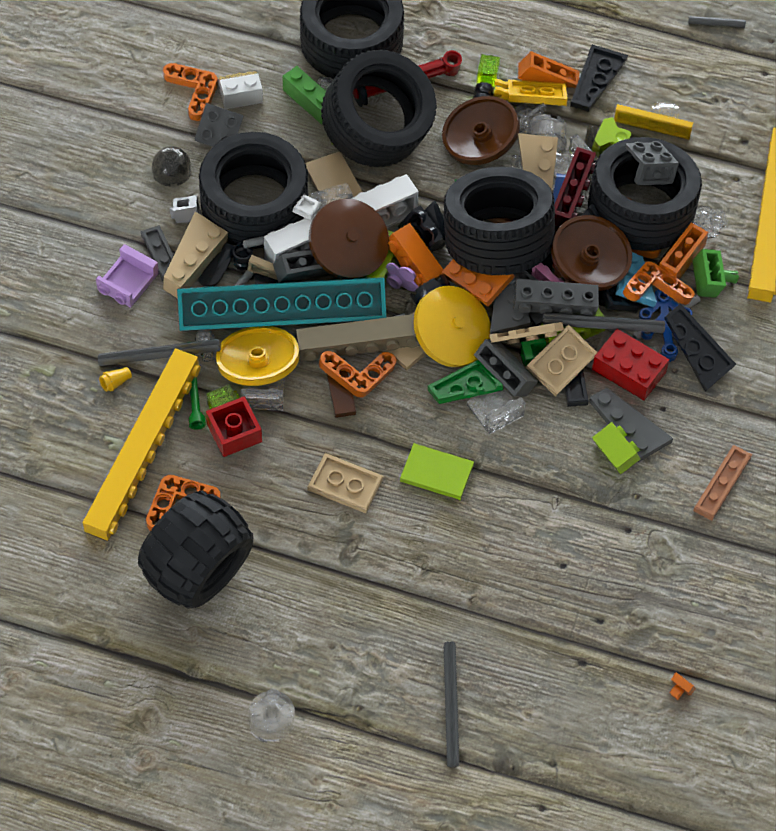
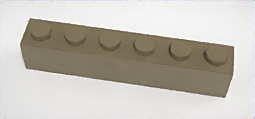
[296,314,420,361]

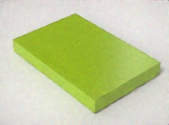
[400,443,474,500]

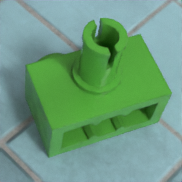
[692,249,739,298]

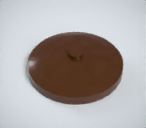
[442,96,520,165]
[309,199,389,279]
[551,215,632,291]

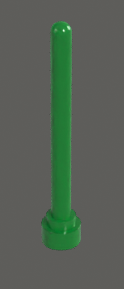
[187,341,206,430]

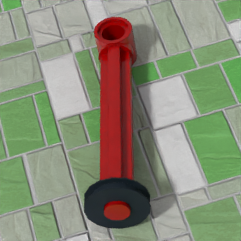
[353,50,462,107]

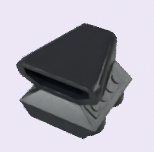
[398,200,446,253]

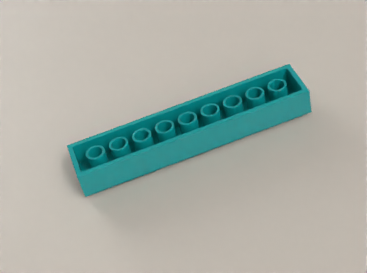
[177,277,387,331]

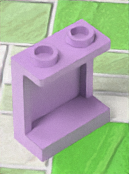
[96,244,159,308]

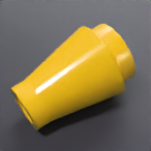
[99,367,132,392]

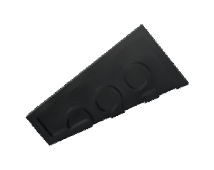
[570,44,628,112]
[664,303,736,392]

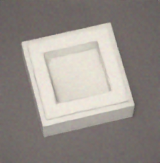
[293,194,321,220]

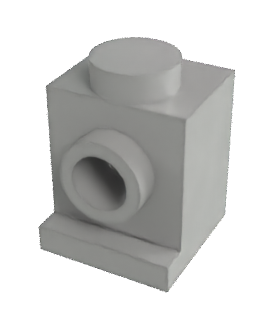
[170,195,201,223]

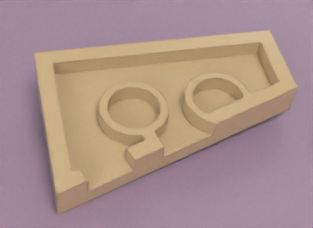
[490,322,564,345]

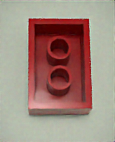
[592,329,669,401]

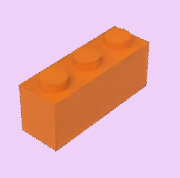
[659,222,708,283]
[388,223,443,287]

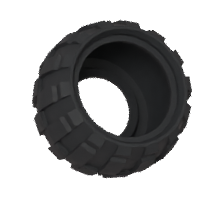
[138,491,253,609]

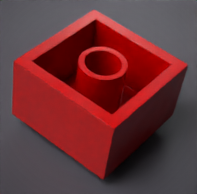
[206,396,262,457]

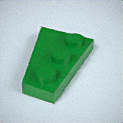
[428,360,503,404]

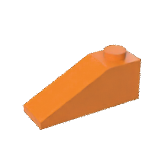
[518,51,579,88]

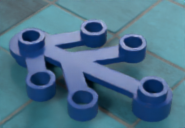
[639,289,692,362]

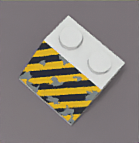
[217,71,263,109]

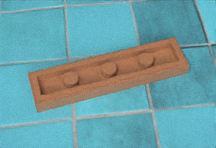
[693,445,752,521]

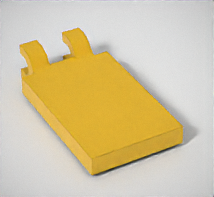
[493,79,568,106]

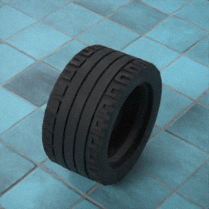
[300,0,404,79]
[321,50,437,167]
[199,132,308,249]
[588,137,702,251]
[444,167,555,275]

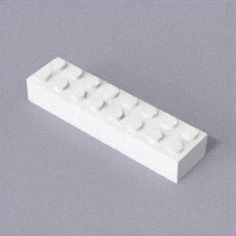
[264,174,419,263]

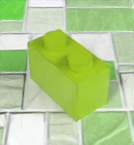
[592,422,640,475]

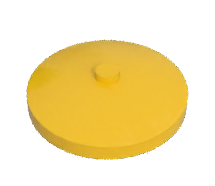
[414,286,491,367]
[216,326,300,386]

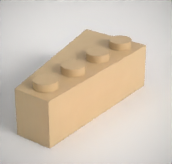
[518,133,558,191]
[163,212,228,299]

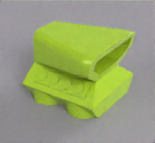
[592,117,631,163]

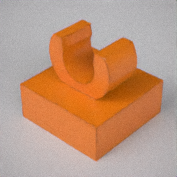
[670,672,696,700]

